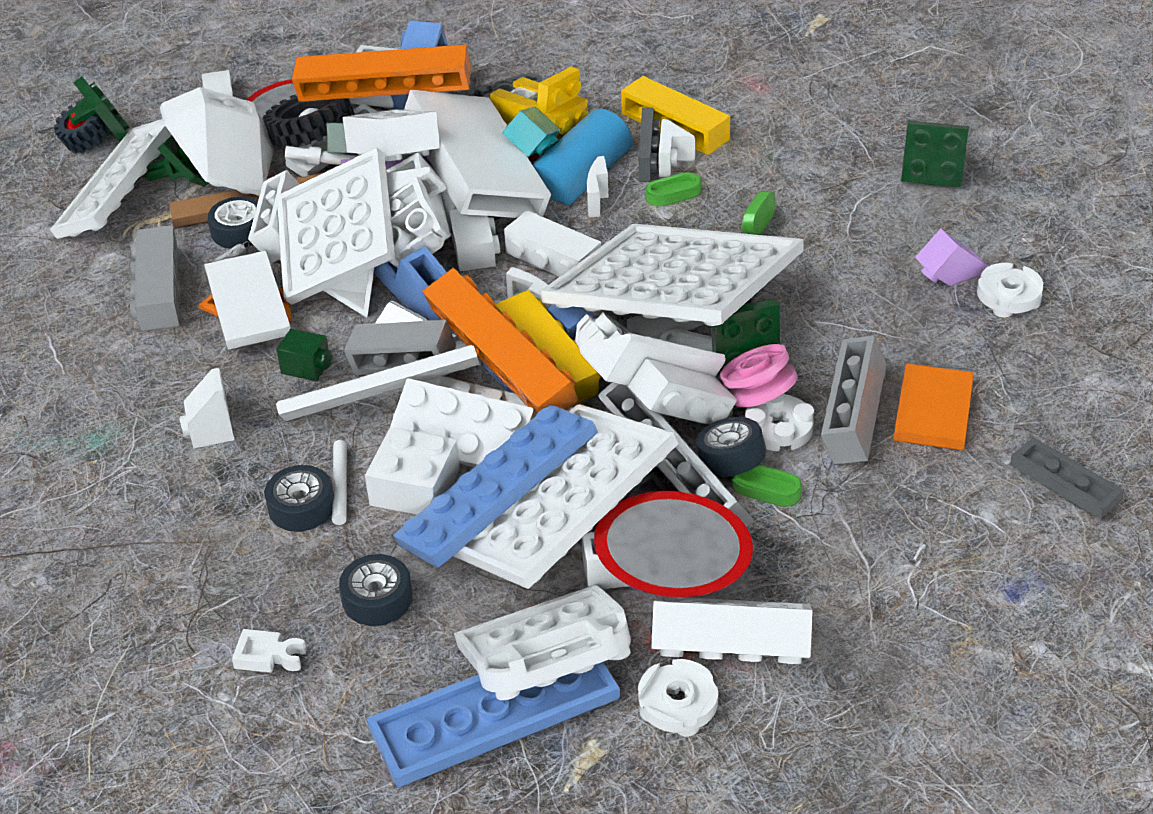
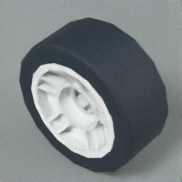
[208,196,258,249]

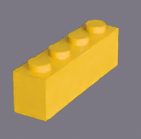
[621,76,730,155]
[496,290,601,407]

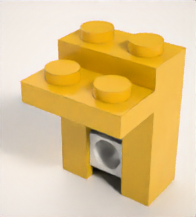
[490,66,588,140]

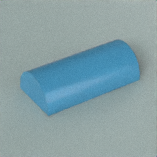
[532,109,633,206]

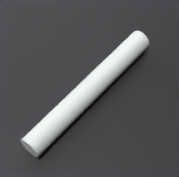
[332,440,347,525]

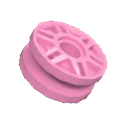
[720,344,798,407]

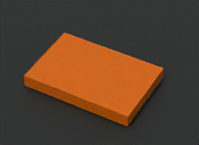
[893,363,974,450]

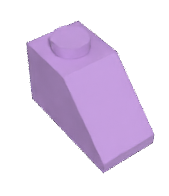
[915,228,989,286]

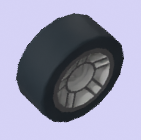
[696,417,766,477]
[264,465,334,532]
[339,554,412,626]

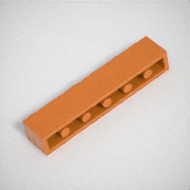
[292,44,471,102]
[422,268,579,413]

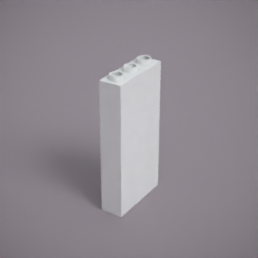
[404,90,551,218]

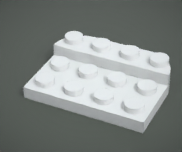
[454,585,631,700]

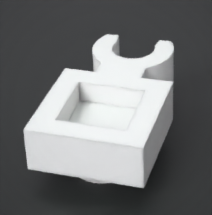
[232,629,307,673]

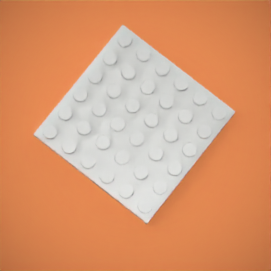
[541,224,803,326]

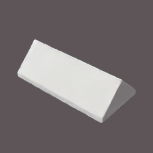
[580,333,725,386]

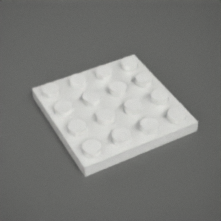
[277,148,395,305]

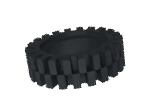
[263,94,355,148]

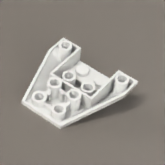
[160,87,274,196]

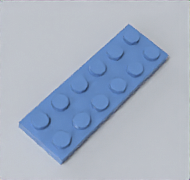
[393,404,598,568]
[366,662,620,788]

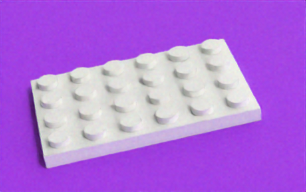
[453,404,678,589]

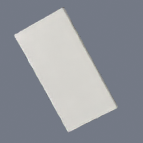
[204,251,291,349]

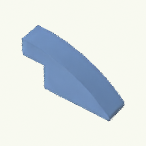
[374,246,456,335]

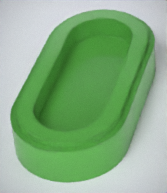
[645,172,702,206]
[742,190,775,235]
[732,465,802,507]

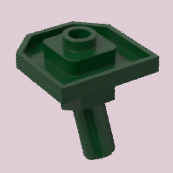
[143,135,209,187]

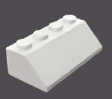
[651,596,812,664]

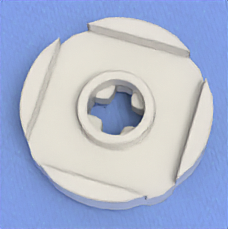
[977,263,1043,317]
[745,393,814,451]
[638,659,718,737]

